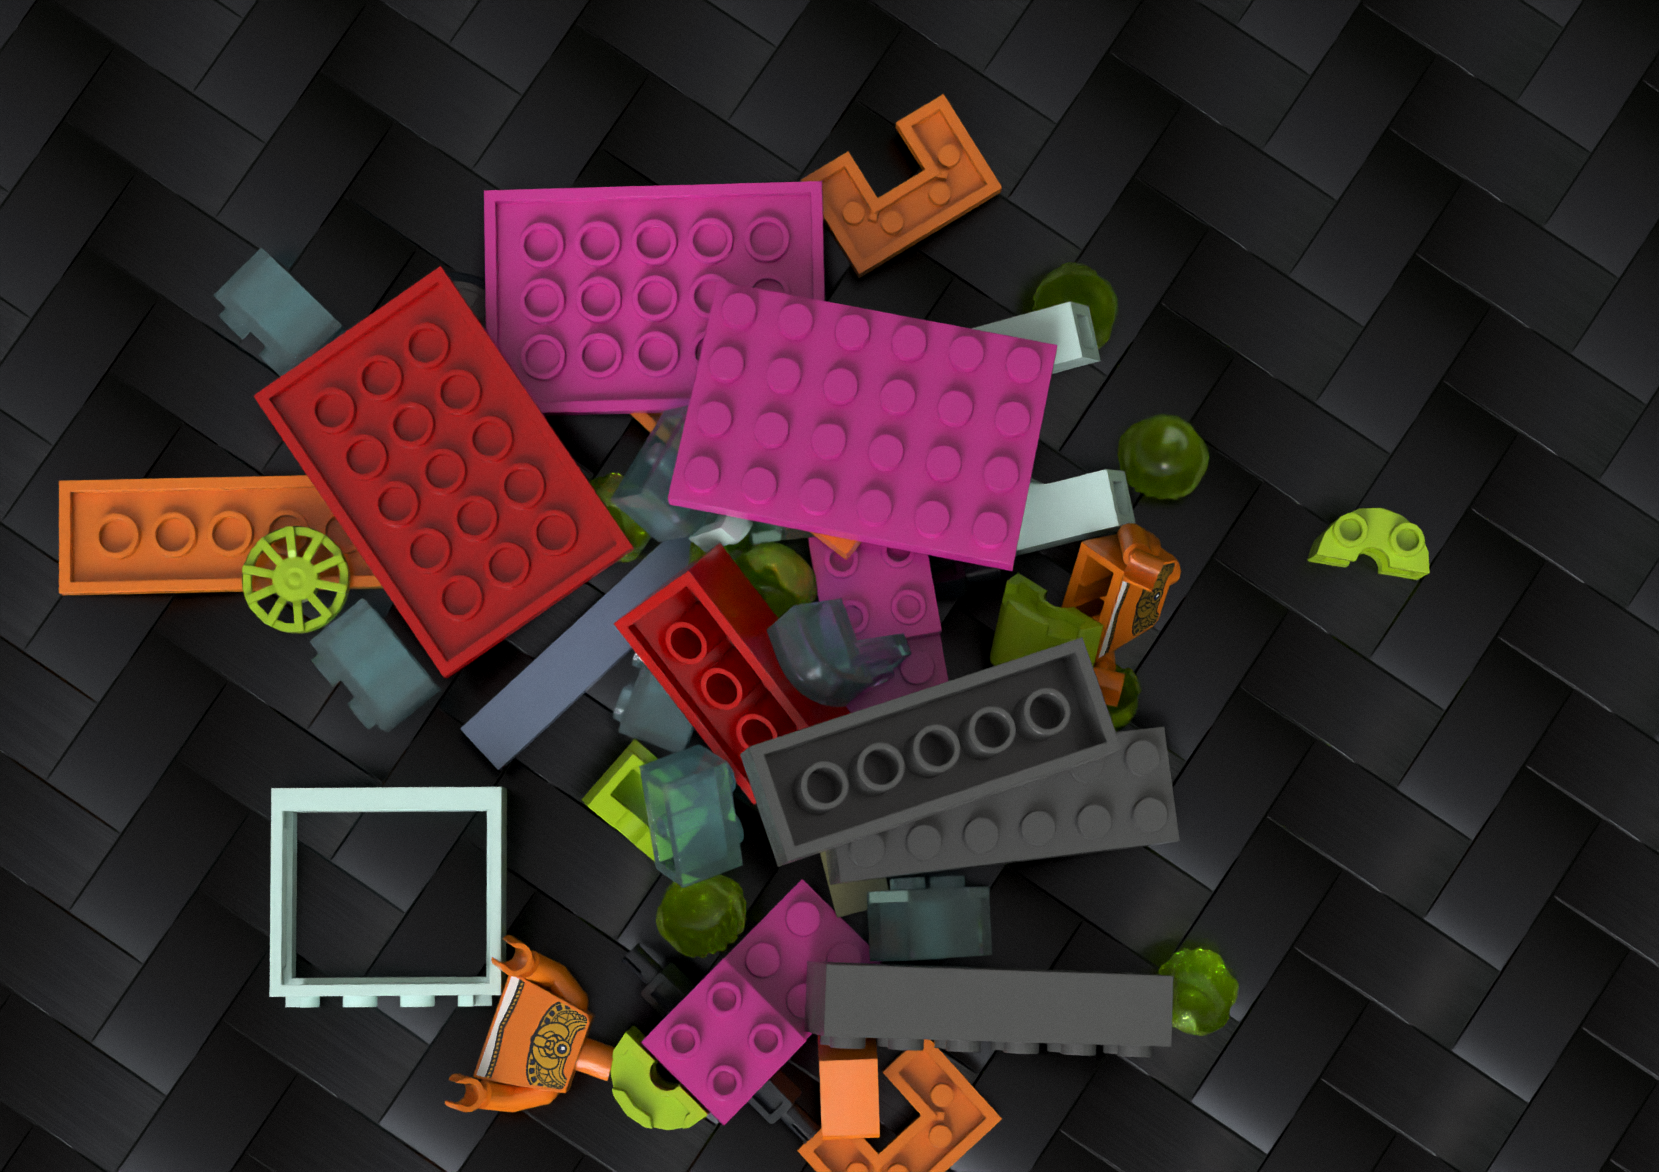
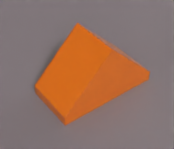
[818,1035,880,1140]

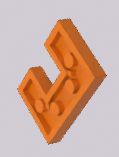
[801,94,1002,278]
[797,1039,1002,1172]

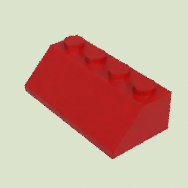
[613,543,851,804]

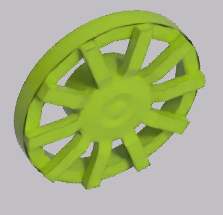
[242,526,350,633]

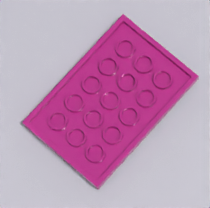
[484,181,825,416]
[668,281,1057,571]

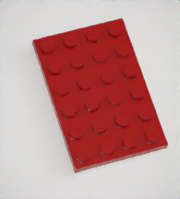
[254,266,635,678]

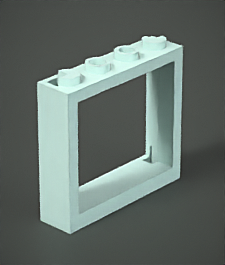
[269,787,507,1008]

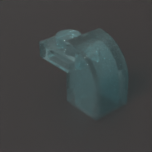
[767,598,912,707]

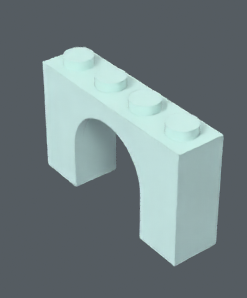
[972,301,1136,556]

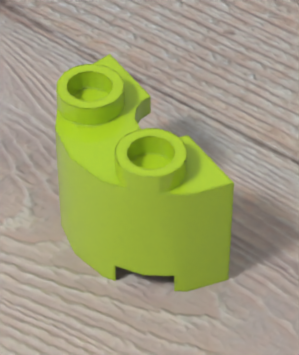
[1307,508,1430,580]
[989,573,1104,667]
[582,739,705,866]
[610,1025,710,1130]

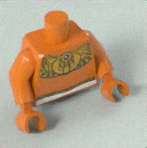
[1061,523,1181,707]
[445,935,615,1112]

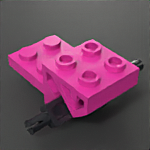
[763,537,1001,713]
[621,879,883,1144]

